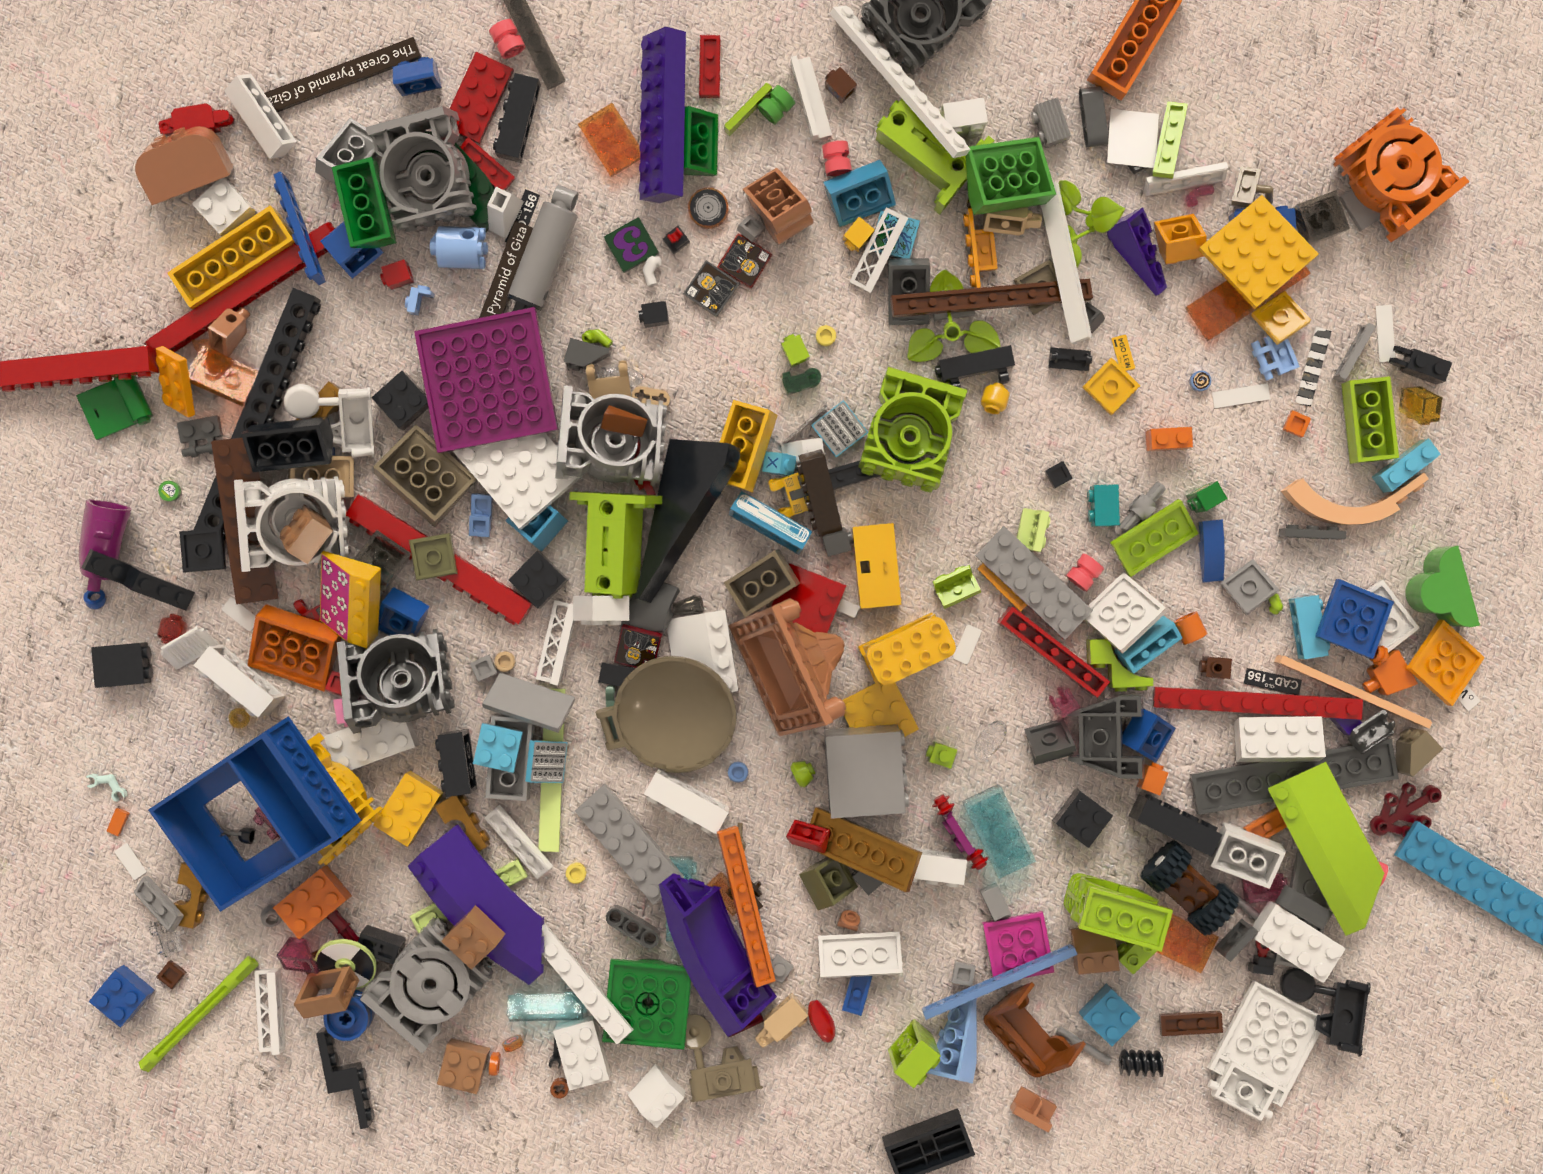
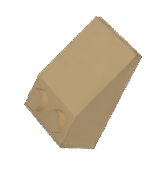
[288,456,354,497]

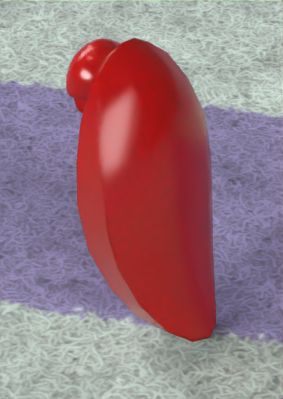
[808,1000,835,1043]

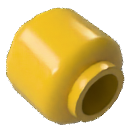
[981,382,1010,414]

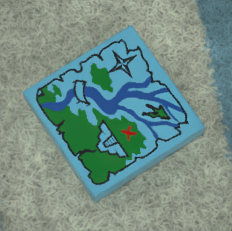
[870,210,920,259]

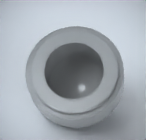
[261,905,282,927]

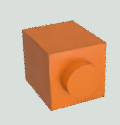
[1137,762,1168,795]

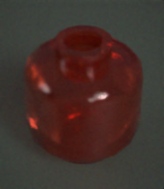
[157,614,188,644]

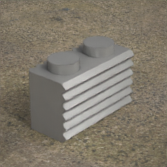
[1031,97,1071,148]

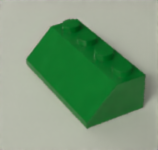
[332,157,397,248]

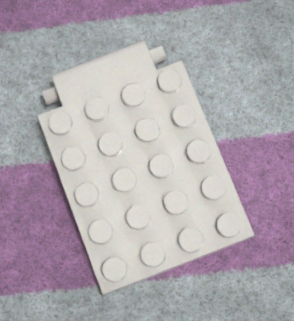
[1207,980,1325,1121]

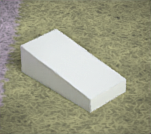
[837,598,860,618]

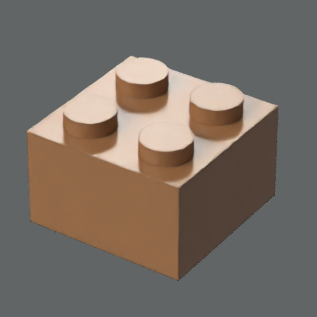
[280,504,333,564]
[441,905,506,970]
[437,1038,491,1094]

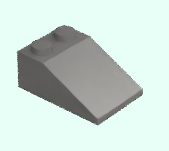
[315,118,377,185]

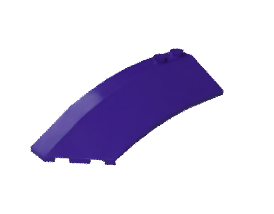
[408,825,544,985]
[659,873,777,1037]

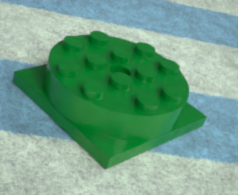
[602,958,691,1050]

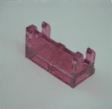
[1049,686,1080,718]
[1241,873,1288,904]

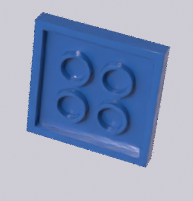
[1315,579,1394,659]

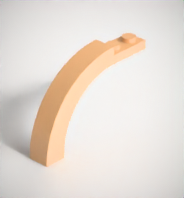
[1281,473,1429,525]

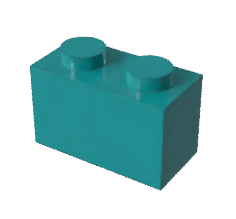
[1087,484,1120,527]

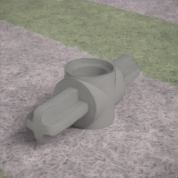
[1119,482,1166,532]

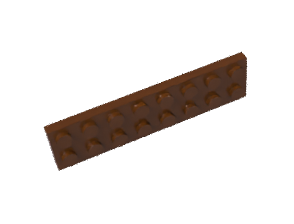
[211,438,279,605]

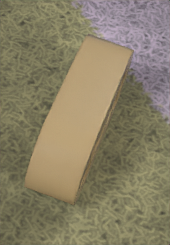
[632,386,670,407]

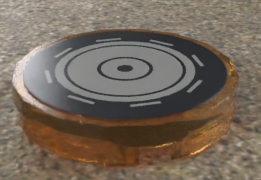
[688,188,728,229]

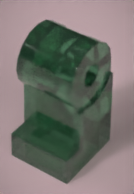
[781,368,821,395]

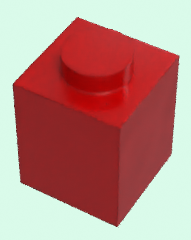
[380,259,414,290]

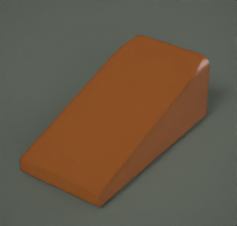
[600,405,648,437]

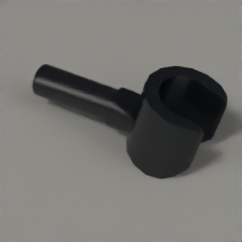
[549,1038,562,1069]

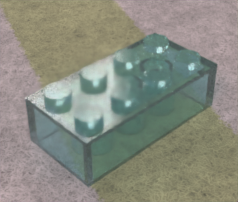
[961,784,1036,879]

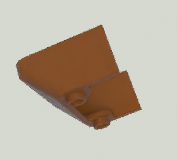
[983,982,1086,1078]

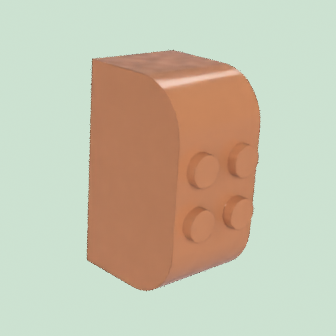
[135,126,233,205]

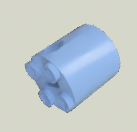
[430,226,488,269]

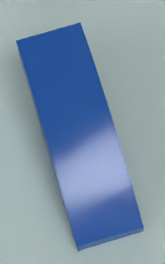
[1198,519,1225,583]

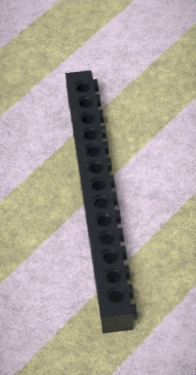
[194,288,321,541]

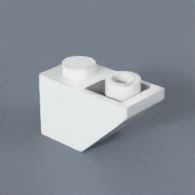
[487,187,524,238]

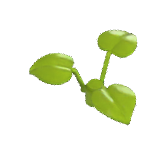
[1058,180,1125,268]
[907,270,1000,362]

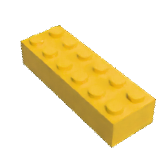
[167,205,295,309]

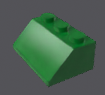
[684,106,718,176]

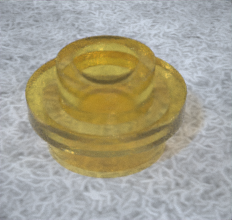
[229,708,250,728]

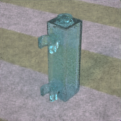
[507,992,587,1022]

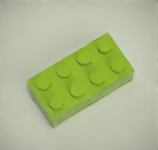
[1341,376,1399,464]
[888,1019,941,1089]

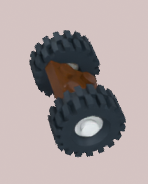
[1140,840,1239,936]

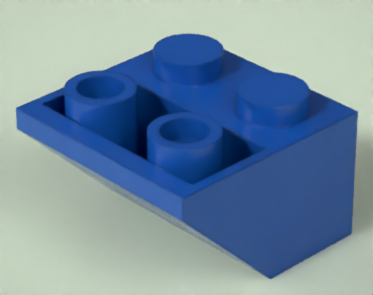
[320,222,384,279]

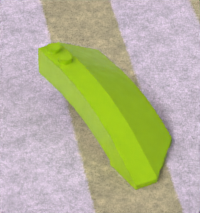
[1268,762,1384,936]

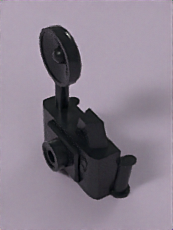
[1280,968,1371,1057]

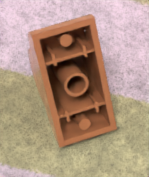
[743,168,814,245]

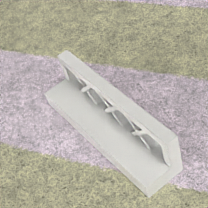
[790,55,832,142]
[849,207,908,293]
[536,600,575,686]
[254,968,285,1055]

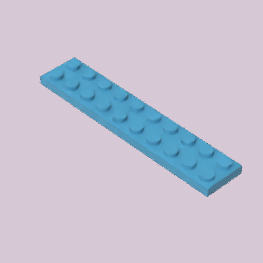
[1394,820,1543,946]

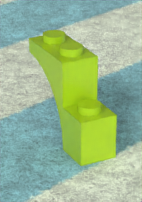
[1086,639,1153,692]

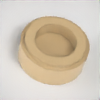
[494,651,516,672]

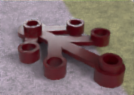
[1370,782,1442,837]

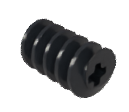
[1119,1049,1164,1077]

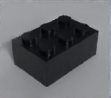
[435,729,477,797]

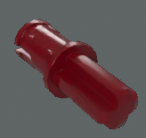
[326,909,359,942]

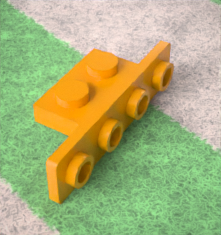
[963,208,998,288]

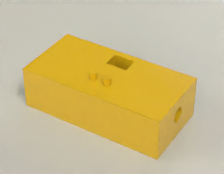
[851,523,902,609]

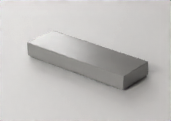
[1333,323,1376,382]
[134,876,184,932]

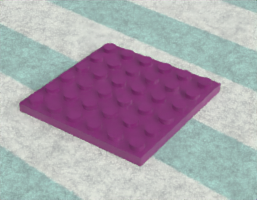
[414,307,559,453]

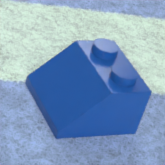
[393,57,442,97]
[378,587,430,637]
[1122,709,1176,763]

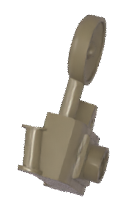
[685,1014,763,1102]

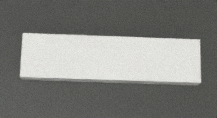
[1144,162,1228,196]
[484,805,553,880]

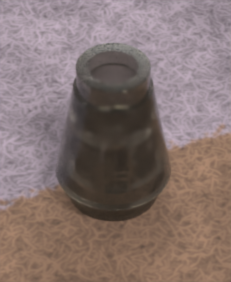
[673,595,704,615]

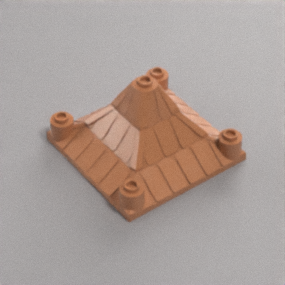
[728,598,846,736]

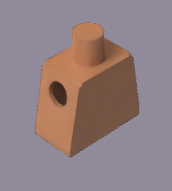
[208,307,250,358]

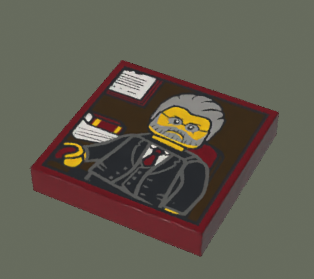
[614,624,662,668]

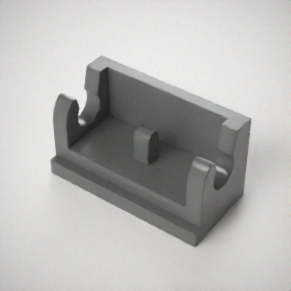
[1348,709,1395,755]

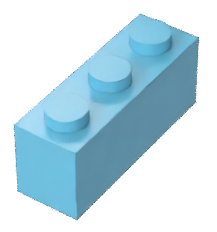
[1372,438,1441,493]
[1288,595,1330,660]
[1113,615,1182,674]

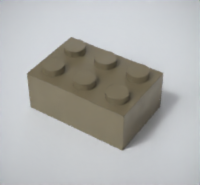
[724,549,801,617]

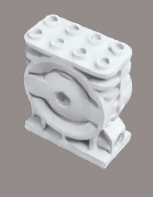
[234,476,349,572]

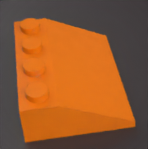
[247,604,342,692]

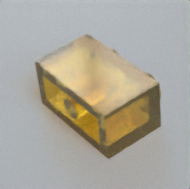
[1399,386,1443,425]

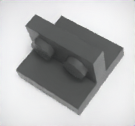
[1024,718,1076,765]

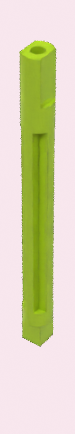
[138,956,259,1072]

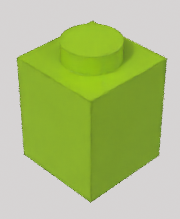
[781,334,810,368]

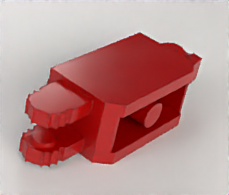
[158,103,235,136]

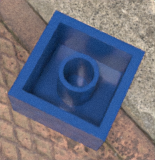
[89,965,155,1028]

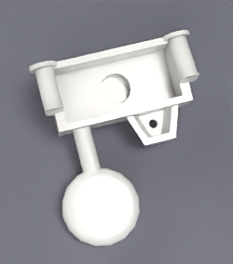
[284,384,374,458]

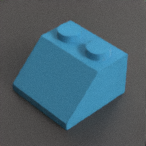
[505,505,568,552]

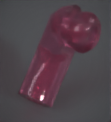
[1185,185,1214,207]

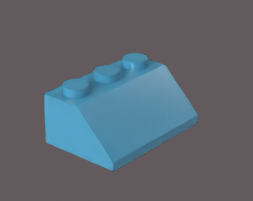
[823,160,896,227]

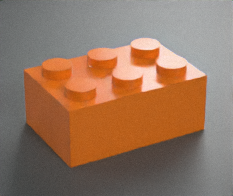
[273,865,352,939]

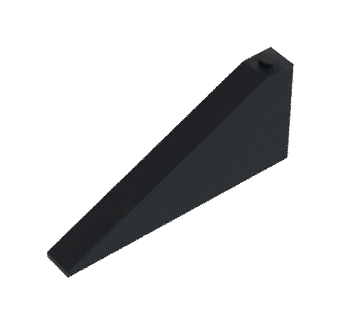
[636,439,740,603]

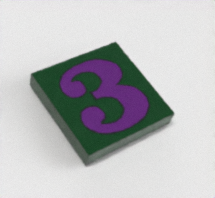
[604,217,659,273]

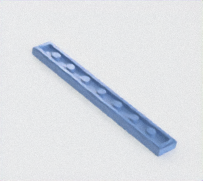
[922,944,1078,1020]

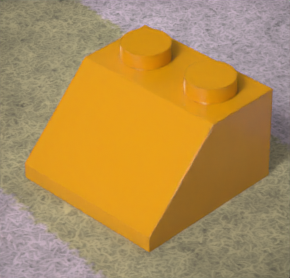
[1154,214,1207,264]

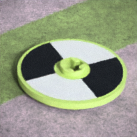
[314,939,377,990]

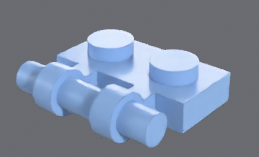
[1251,336,1300,381]

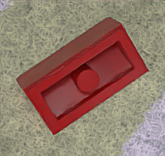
[786,820,830,854]

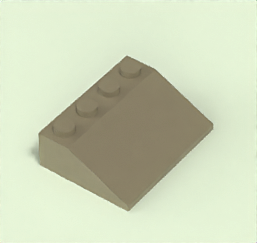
[373,424,477,528]

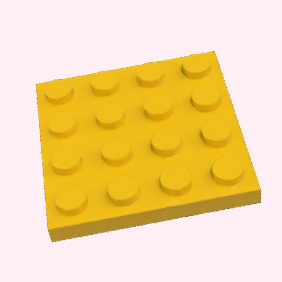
[1199,195,1319,309]

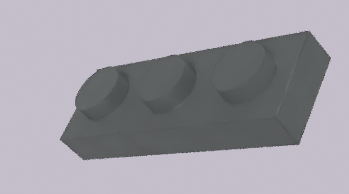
[1279,525,1346,540]

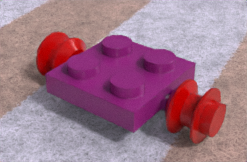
[932,794,988,870]

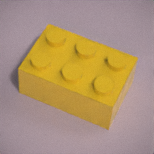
[373,770,445,847]

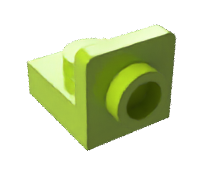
[926,742,957,769]

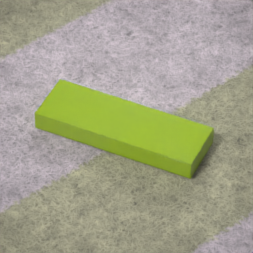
[724,82,772,136]

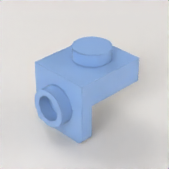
[405,285,435,316]

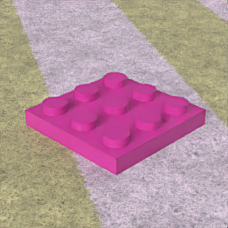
[982,911,1055,978]

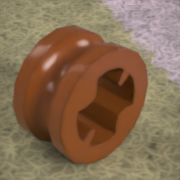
[550,1078,569,1099]

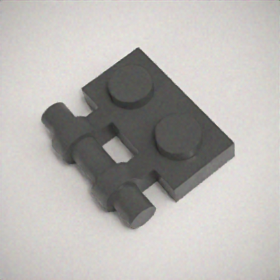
[177,415,223,458]

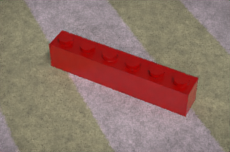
[997,606,1110,698]

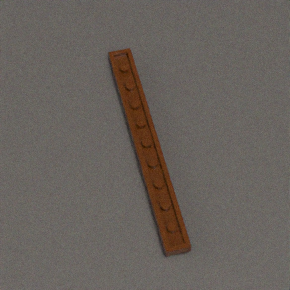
[890,278,1093,318]

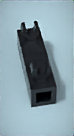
[935,345,1015,388]

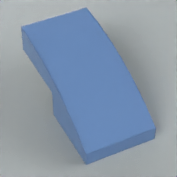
[469,493,493,537]

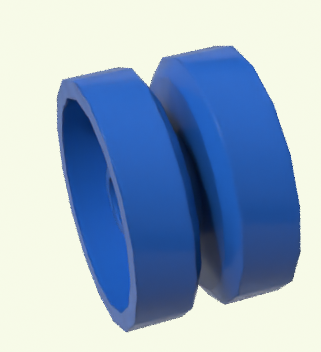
[323,990,375,1041]

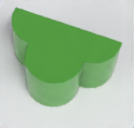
[1405,546,1480,627]

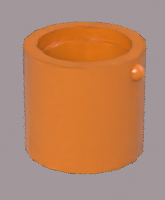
[1174,611,1208,645]

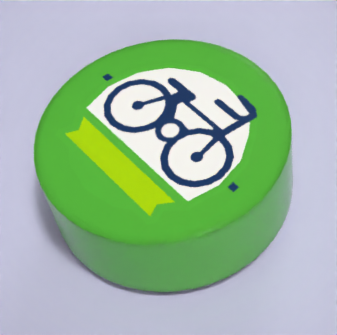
[158,481,181,501]

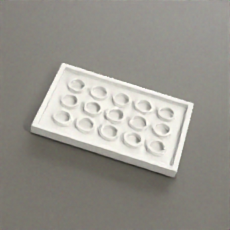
[453,433,583,530]

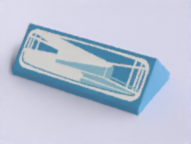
[729,491,813,555]

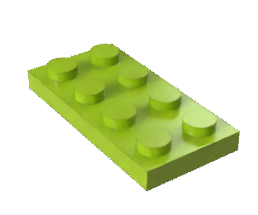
[1110,499,1199,577]

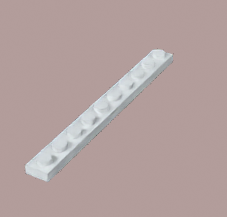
[829,6,970,158]

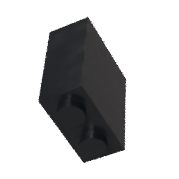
[91,642,153,688]

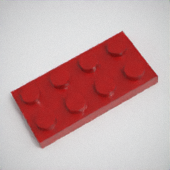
[449,52,514,144]

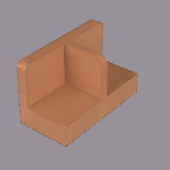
[1010,1086,1057,1133]

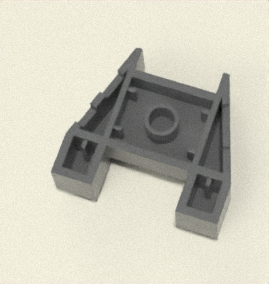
[1067,694,1145,779]

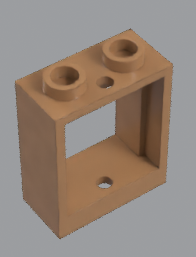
[294,966,359,1019]

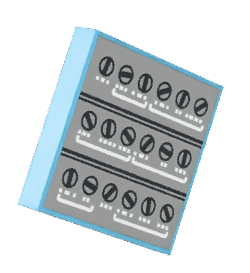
[811,400,868,457]
[525,740,568,783]

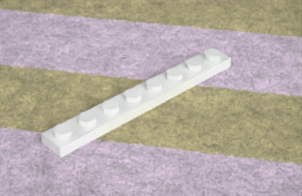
[527,904,634,1044]

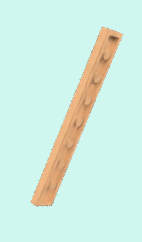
[1274,655,1432,729]

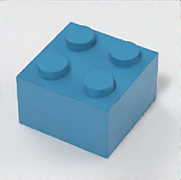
[1079,983,1141,1046]

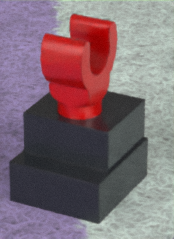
[663,226,690,254]
[1248,941,1274,975]

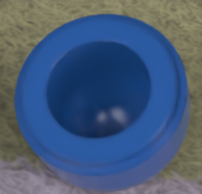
[83,589,106,610]

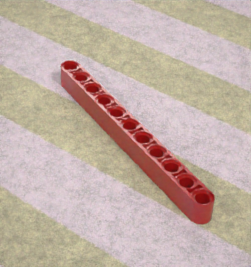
[144,222,335,352]

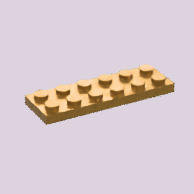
[810,807,922,892]

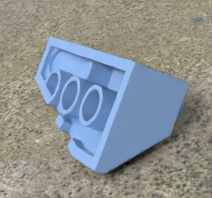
[927,999,977,1083]

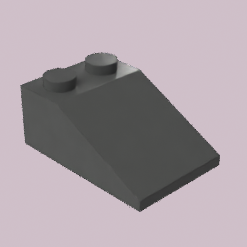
[888,258,930,325]

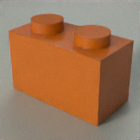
[1146,427,1193,451]

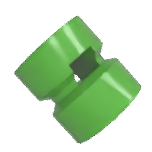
[757,85,796,125]

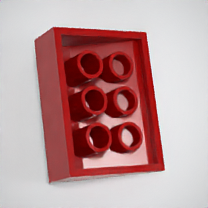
[771,563,846,633]

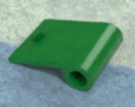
[76,376,153,440]

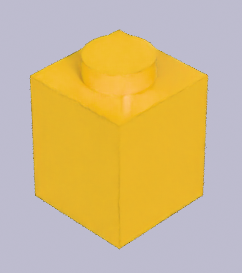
[843,217,875,252]

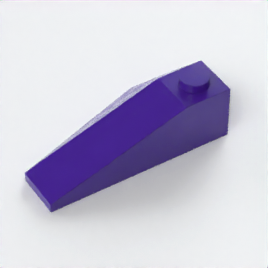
[1107,207,1167,296]

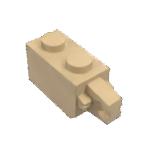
[983,207,1042,236]
[755,993,808,1048]

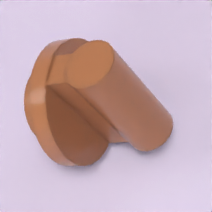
[837,910,860,932]

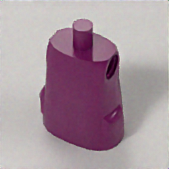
[79,500,132,592]

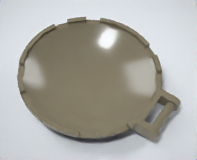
[595,656,737,773]

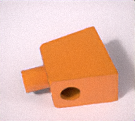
[1362,649,1418,695]

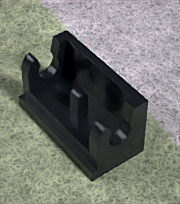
[358,925,405,964]

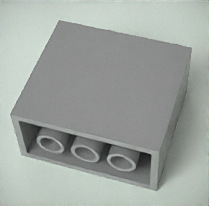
[824,724,909,819]

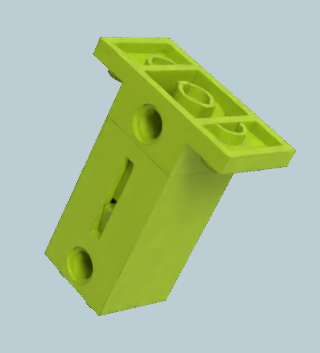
[875,99,995,215]
[569,492,662,599]

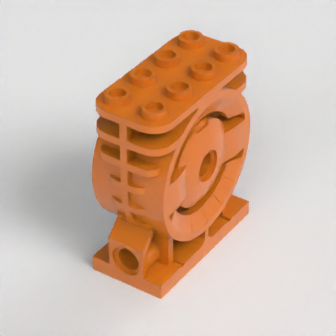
[1333,107,1470,243]

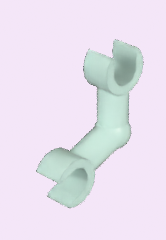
[86,774,128,802]

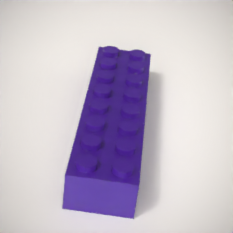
[639,26,686,203]

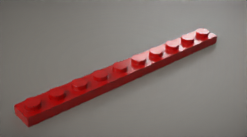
[1153,687,1363,720]

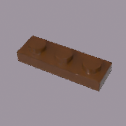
[1159,1011,1223,1036]

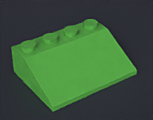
[966,137,1056,215]

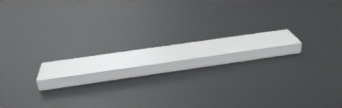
[1041,182,1092,344]

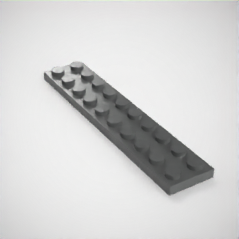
[1190,738,1399,815]

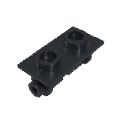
[1048,347,1092,371]

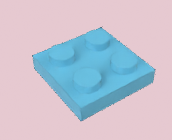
[473,723,523,773]

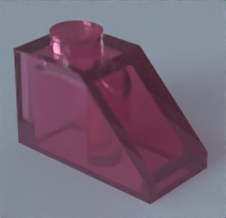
[276,937,319,974]

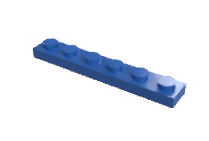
[273,171,326,285]

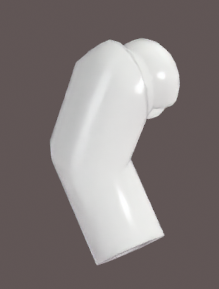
[643,256,661,287]

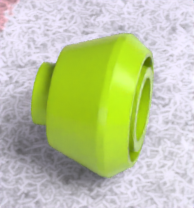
[790,761,815,788]

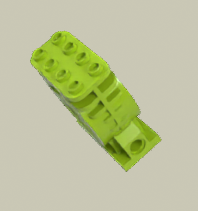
[858,367,967,493]
[1063,873,1173,952]

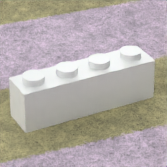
[224,74,297,159]

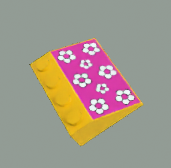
[320,551,381,648]

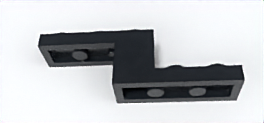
[81,549,195,611]
[316,1028,375,1129]

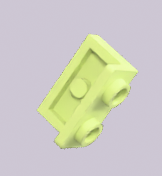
[1016,508,1050,552]

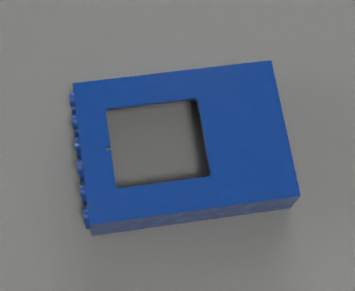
[148,716,362,912]

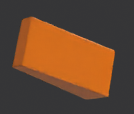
[107,808,130,836]

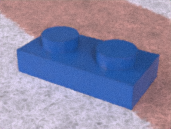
[842,976,872,1016]

